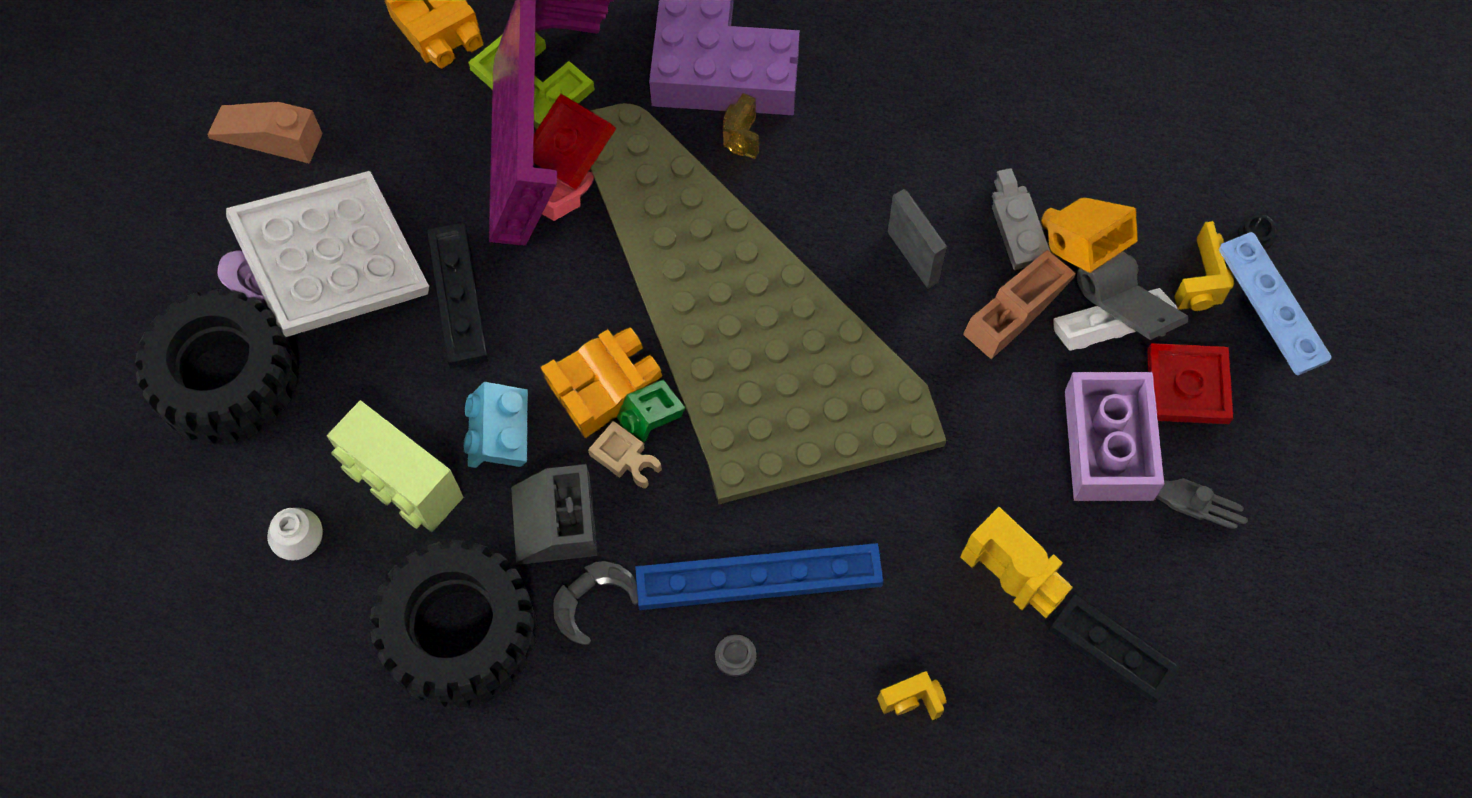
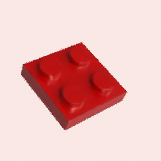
[533,93,617,190]
[1147,343,1233,424]

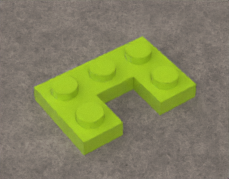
[468,32,595,128]

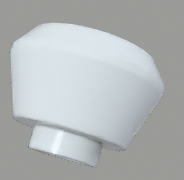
[268,508,323,560]

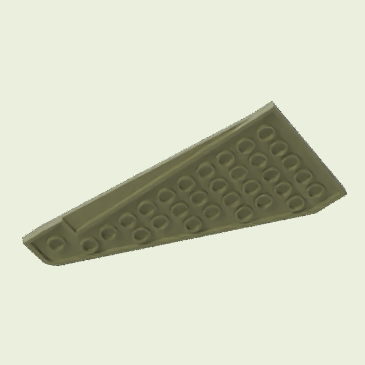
[590,103,946,504]

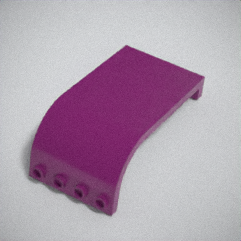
[489,0,614,246]

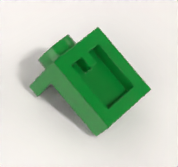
[617,380,685,443]

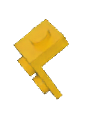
[1174,221,1234,311]

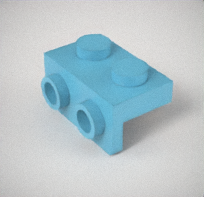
[464,382,528,468]

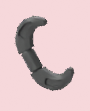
[553,561,638,645]

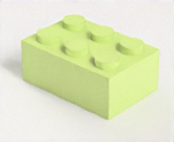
[327,400,464,532]

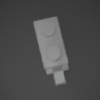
[992,168,1050,270]

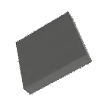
[888,189,947,289]

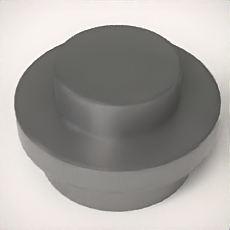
[715,635,756,677]

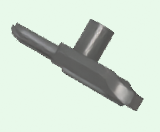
[1156,478,1248,529]

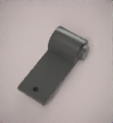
[1077,251,1188,340]

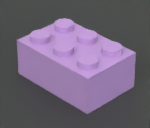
[1065,372,1164,501]

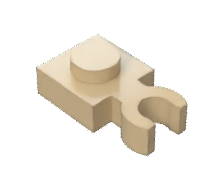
[588,421,662,488]

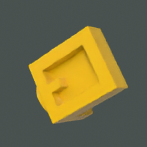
[877,671,946,720]

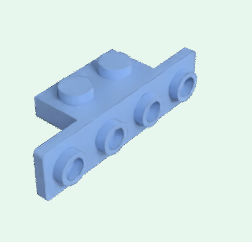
[1219,232,1331,375]

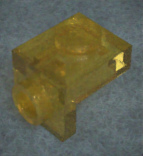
[723,93,759,159]

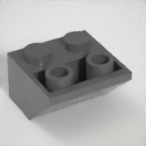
[511,464,597,565]

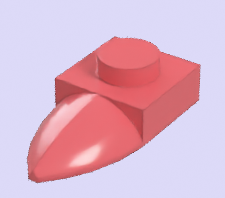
[542,172,594,221]

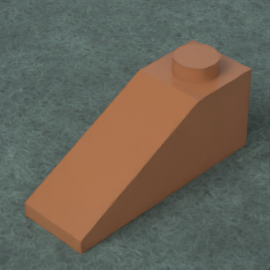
[208,102,323,163]

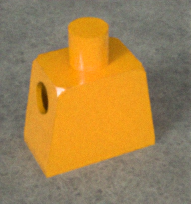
[1041,198,1138,273]

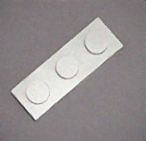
[1053,288,1177,351]

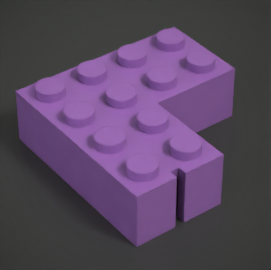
[649,0,800,115]

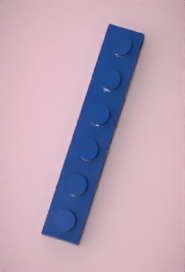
[635,543,883,610]

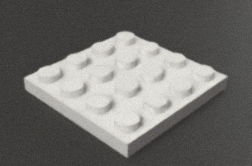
[226,171,429,337]

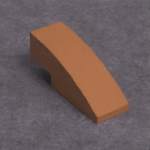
[963,250,1076,359]

